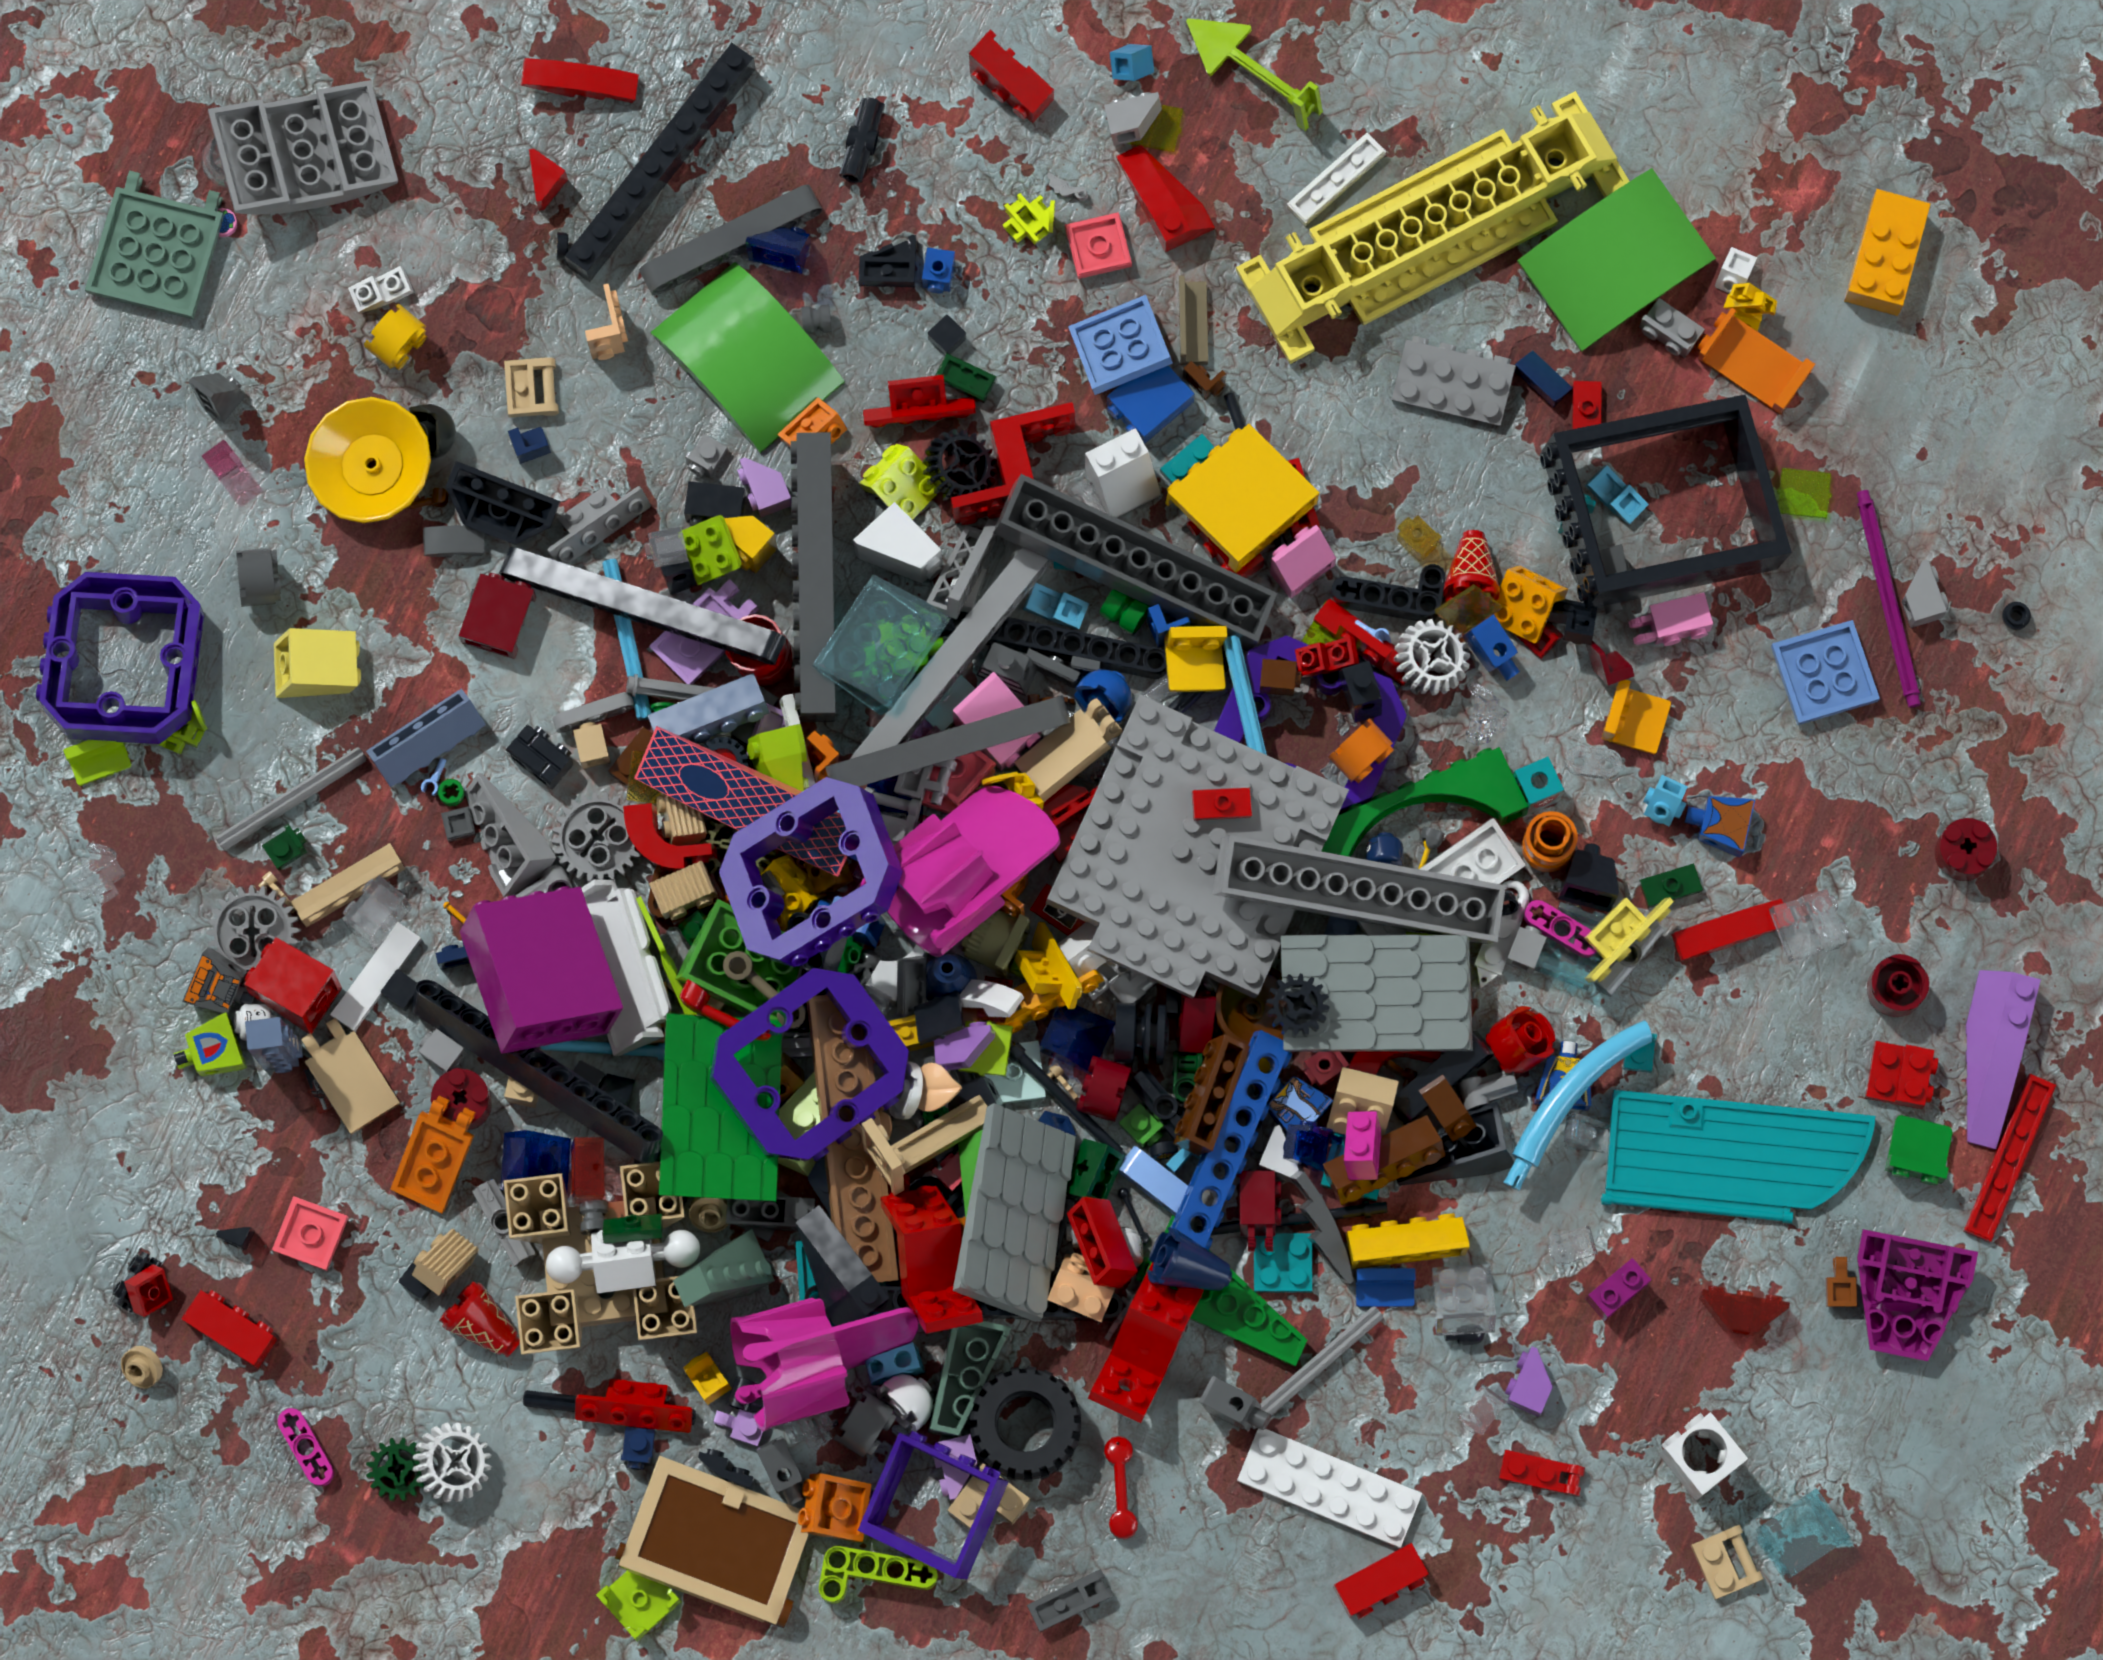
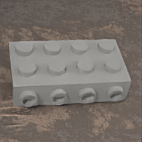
[1391,336,1515,426]

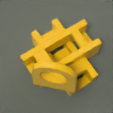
[1723,283,1777,332]
[981,772,1044,810]

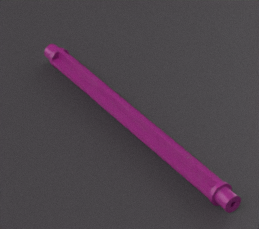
[1857,490,1921,708]

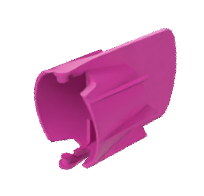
[860,786,1061,957]
[730,1298,918,1432]

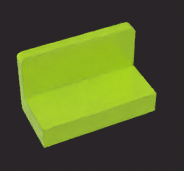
[63,740,132,786]

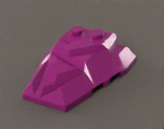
[1857,1229,1978,1361]

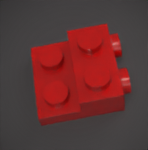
[1865,1041,1938,1110]

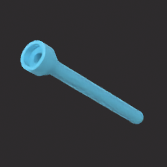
[540,1040,665,1063]

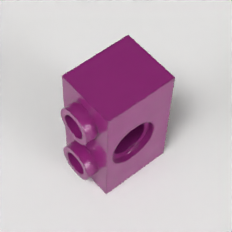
[1585,1258,1651,1321]

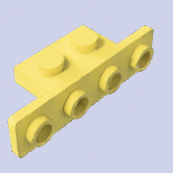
[1584,897,1674,983]

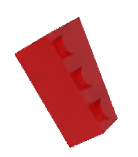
[969,29,1054,123]

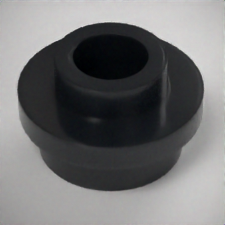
[2002,602,2031,630]

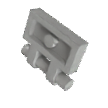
[894,737,957,806]

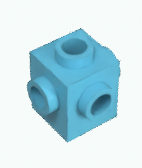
[1643,775,1688,826]

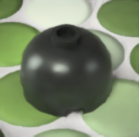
[408,404,456,460]

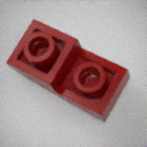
[1295,636,1359,677]

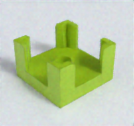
[596,1570,681,1642]

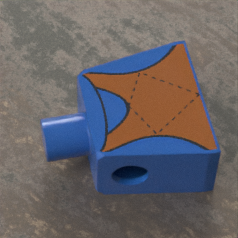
[1684,796,1755,858]

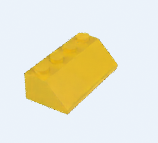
[1346,1213,1470,1269]

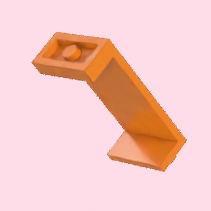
[1697,308,1815,415]

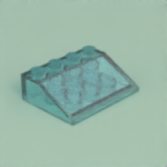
[812,574,950,716]

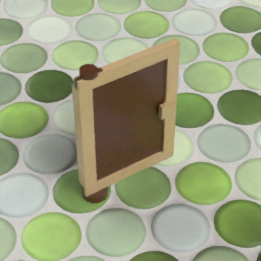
[615,1455,809,1628]

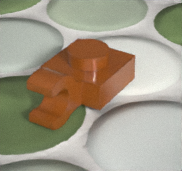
[1825,1257,1857,1307]

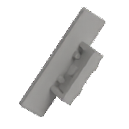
[548,486,651,564]

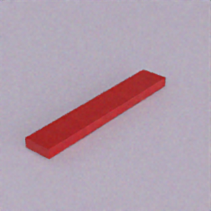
[1963,1074,2056,1243]

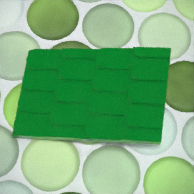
[659,1013,782,1201]

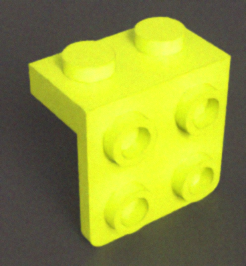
[859,444,937,520]

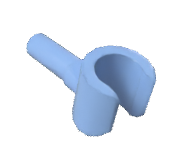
[1355,620,1392,643]
[421,758,447,796]

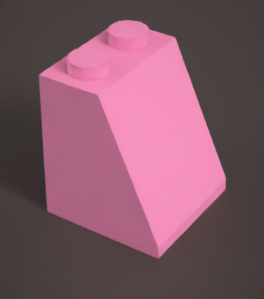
[952,672,1042,771]

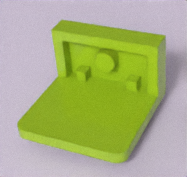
[677,515,742,585]

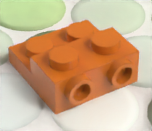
[798,1473,872,1542]

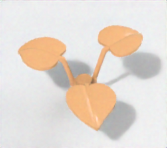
[873,1059,962,1138]

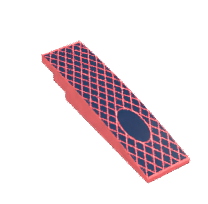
[634,726,848,877]

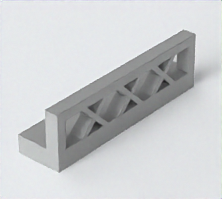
[925,519,998,619]

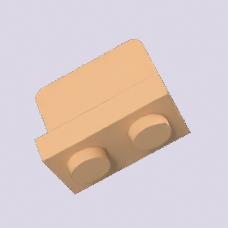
[585,283,628,360]
[1047,1253,1115,1322]

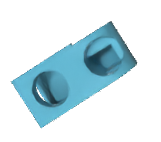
[865,1342,925,1385]

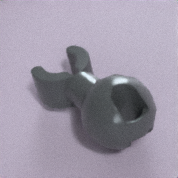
[848,949,881,986]

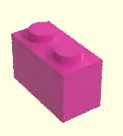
[1344,1111,1381,1180]

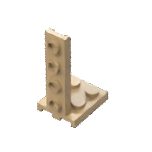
[862,1095,987,1196]

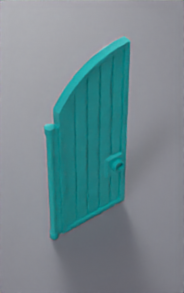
[1601,1090,1876,1224]

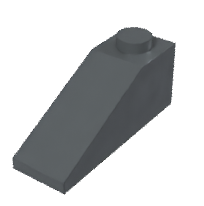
[188,373,245,423]

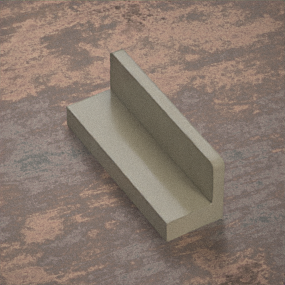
[1178,275,1208,365]

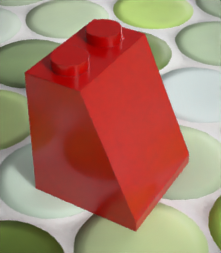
[244,937,342,1034]

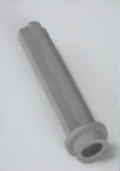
[626,674,715,701]

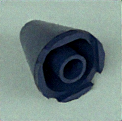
[926,953,977,1001]
[1147,1227,1232,1291]

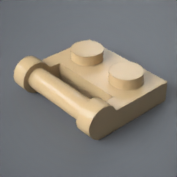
[504,357,559,418]
[1691,1524,1764,1600]

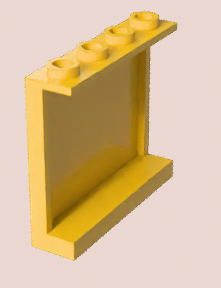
[1166,424,1320,573]

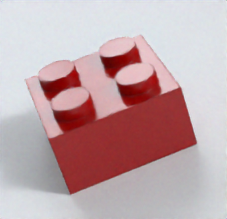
[124,1264,173,1317]

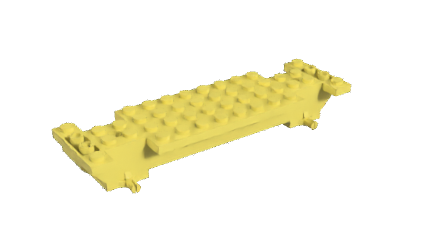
[1236,91,1630,364]

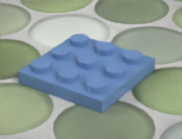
[1068,295,1173,395]
[1771,620,1880,725]

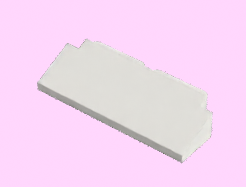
[581,880,671,1056]

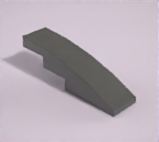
[1290,1170,1354,1284]

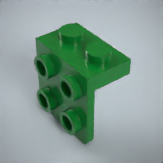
[1884,1115,1953,1186]

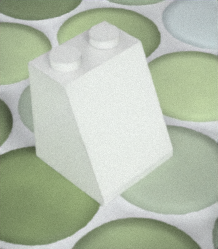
[1085,428,1161,518]
[853,502,943,583]

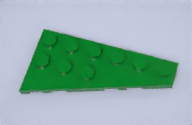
[1138,1215,1307,1367]

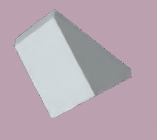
[1258,1125,1299,1184]

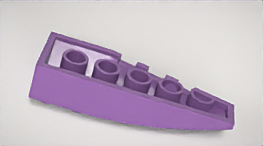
[1966,970,2041,1150]

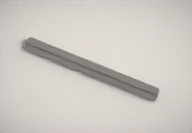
[216,747,366,850]
[1251,1306,1383,1429]

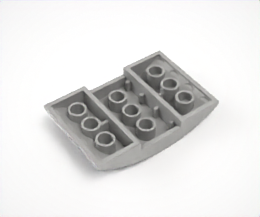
[208,80,398,214]

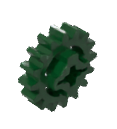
[366,1438,425,1502]

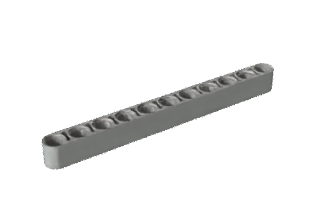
[851,547,1053,759]

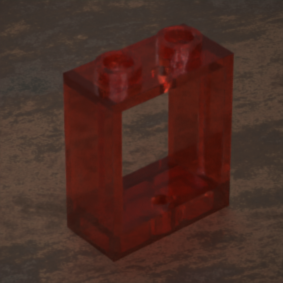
[571,1137,605,1204]

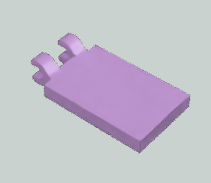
[649,579,759,685]

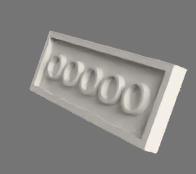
[1357,818,1526,936]
[1237,1428,1422,1549]

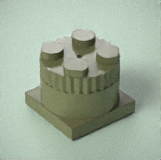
[961,909,1030,980]

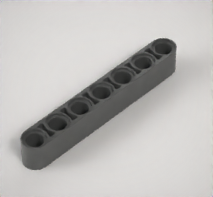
[639,185,823,295]

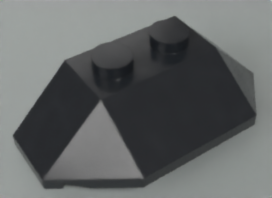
[446,461,561,545]

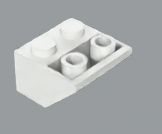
[1058,922,1131,1000]

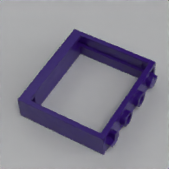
[858,1431,1009,1580]

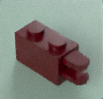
[1240,1171,1281,1252]

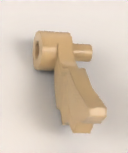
[258,871,296,913]
[1047,1063,1079,1104]

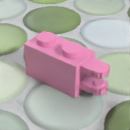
[1628,592,1713,646]

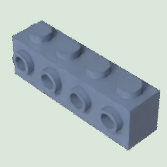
[648,673,770,743]
[366,688,486,787]
[245,1017,303,1073]

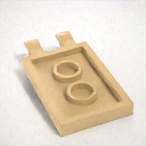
[1014,698,1123,802]
[301,1018,400,1135]

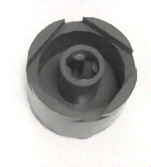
[236,548,281,607]
[833,1389,897,1458]

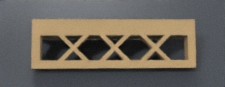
[291,843,405,928]

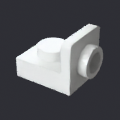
[1715,247,1757,293]

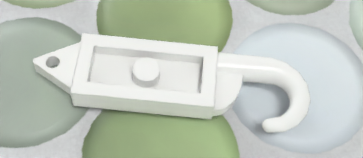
[1474,880,1530,988]

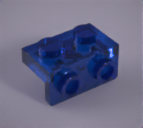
[1283,1120,1342,1172]

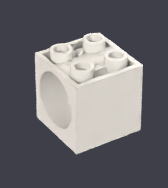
[1659,1412,1748,1501]

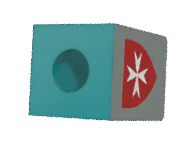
[1513,756,1564,815]

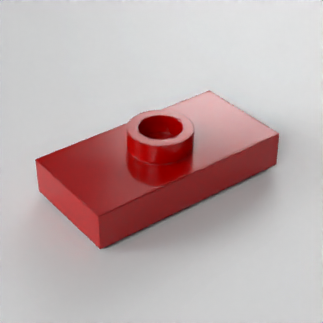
[1572,381,1602,429]
[1191,788,1252,821]

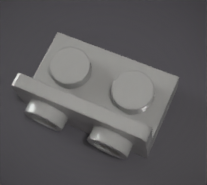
[1639,298,1705,358]

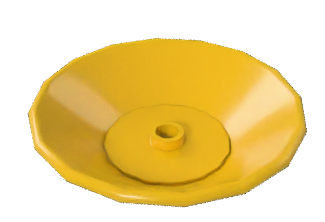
[304,397,431,523]

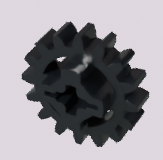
[1266,973,1330,1038]

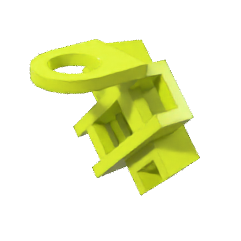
[1003,193,1055,245]

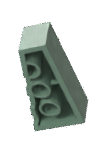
[673,1229,775,1307]
[928,1321,1012,1438]

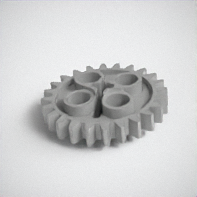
[552,792,641,883]
[206,885,301,973]

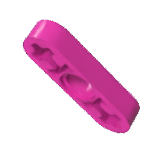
[1524,900,1597,958]
[278,1408,334,1486]

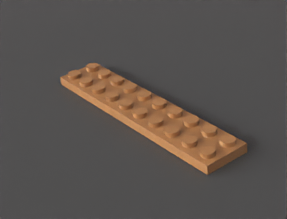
[806,995,898,1283]

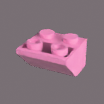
[1270,525,1336,599]

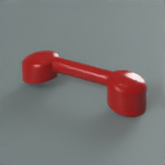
[680,979,776,1041]
[1104,1436,1138,1540]

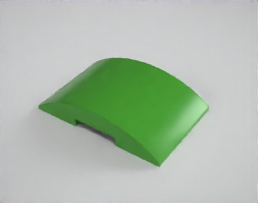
[1517,168,1716,352]
[650,262,845,454]

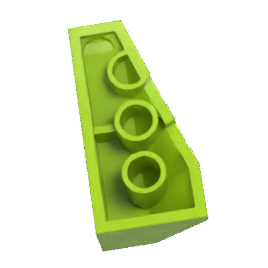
[747,724,809,792]

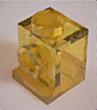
[1397,515,1442,563]

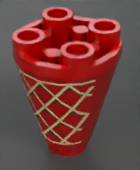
[1443,530,1500,612]
[439,1281,520,1358]

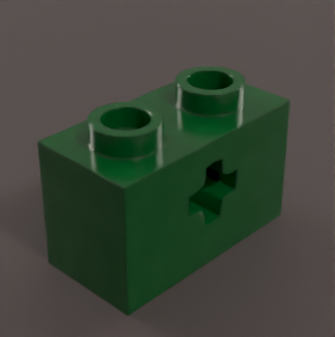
[1066,1139,1125,1201]

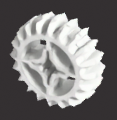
[1394,619,1470,696]
[413,1423,492,1502]

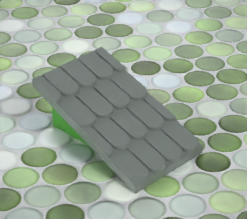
[1281,935,1473,1052]
[953,1103,1076,1322]

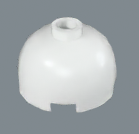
[876,1374,933,1432]

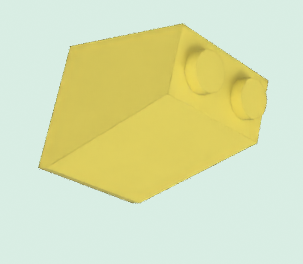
[274,628,361,698]

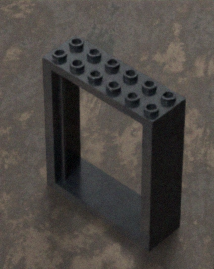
[1540,394,1792,610]

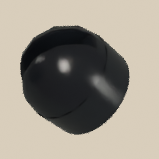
[1502,890,1519,915]

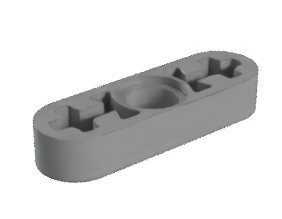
[552,692,635,733]

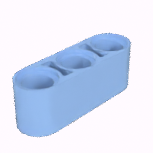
[1119,1146,1188,1216]

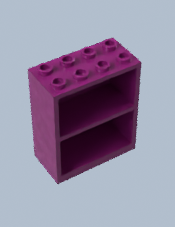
[460,886,623,1054]

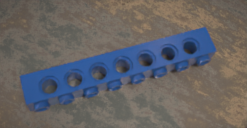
[1171,1030,1292,1250]

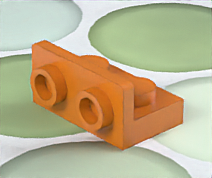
[777,397,847,448]

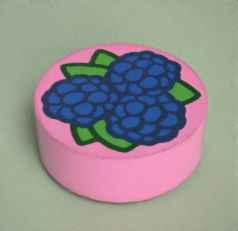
[217,208,237,237]

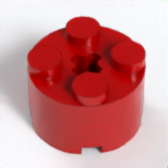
[1486,1006,1556,1073]

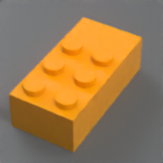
[1844,189,1931,316]

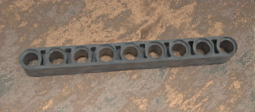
[825,695,1071,787]

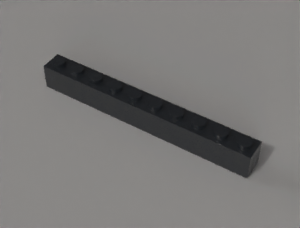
[565,42,756,282]

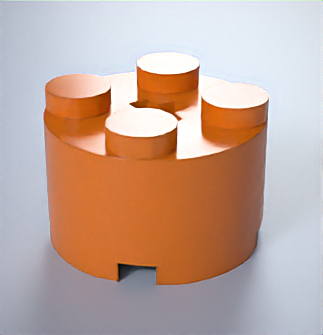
[1328,718,1394,783]

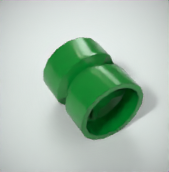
[1099,589,1151,636]

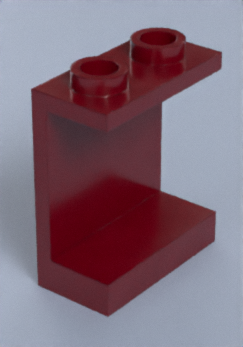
[458,573,537,659]

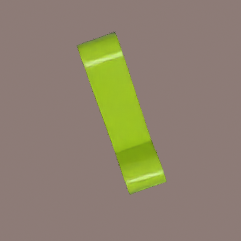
[819,1546,938,1604]

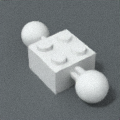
[546,1230,700,1293]

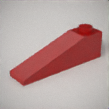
[1116,145,1215,252]

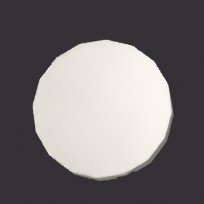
[889,1061,923,1120]

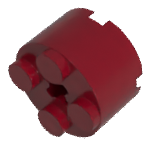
[1934,818,1997,881]
[1867,954,1929,1017]
[1076,1055,1132,1122]
[430,1068,492,1130]

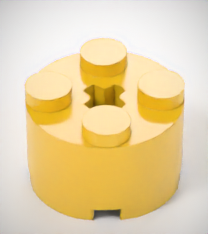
[364,304,427,370]

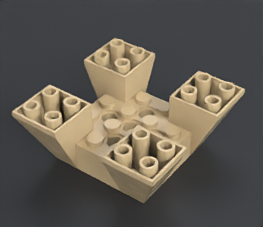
[504,1161,697,1355]

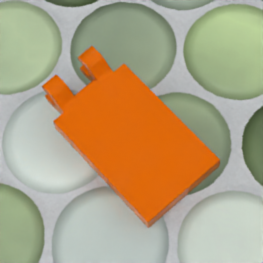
[390,1096,476,1214]

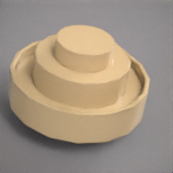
[689,1197,729,1232]
[121,1346,163,1388]

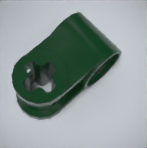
[1172,1051,1202,1108]

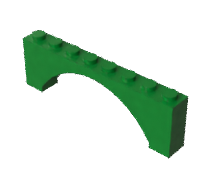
[1321,747,1528,857]

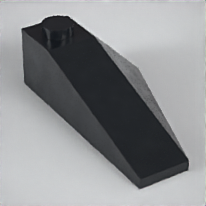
[1396,1102,1516,1186]
[795,1205,889,1326]

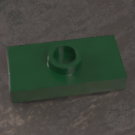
[935,353,997,403]
[1639,863,1703,908]
[602,1214,663,1244]

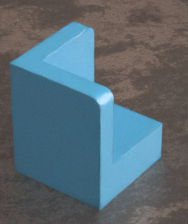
[1110,44,1154,81]

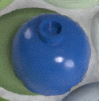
[1074,669,1132,724]

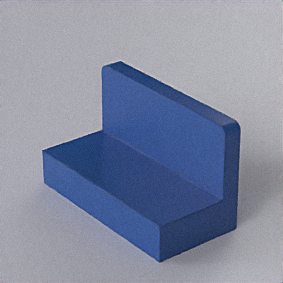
[1147,604,1190,648]
[1355,1268,1416,1307]

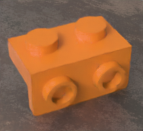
[806,731,839,784]
[1000,873,1029,918]

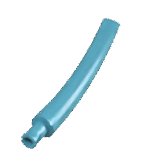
[1503,1020,1652,1191]

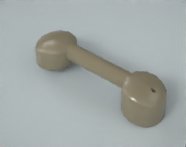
[723,951,807,1029]

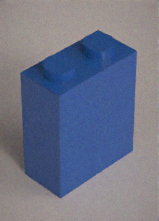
[1106,366,1195,444]

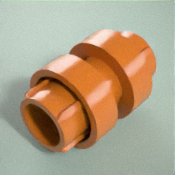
[1522,811,1578,872]

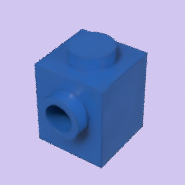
[922,247,955,294]

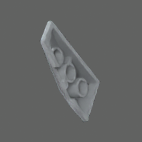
[465,773,556,897]

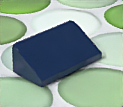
[1514,350,1573,408]

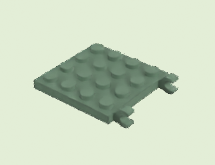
[85,171,224,320]

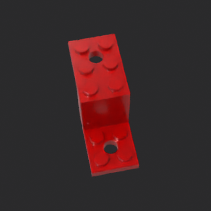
[951,402,1075,525]
[880,1186,983,1334]
[1088,1262,1204,1423]

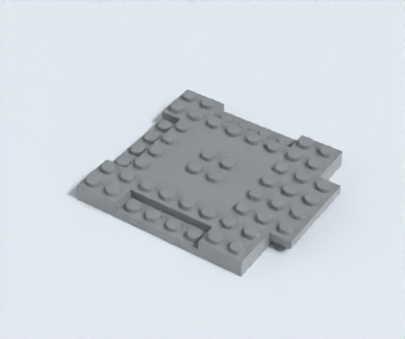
[1045,695,1349,999]

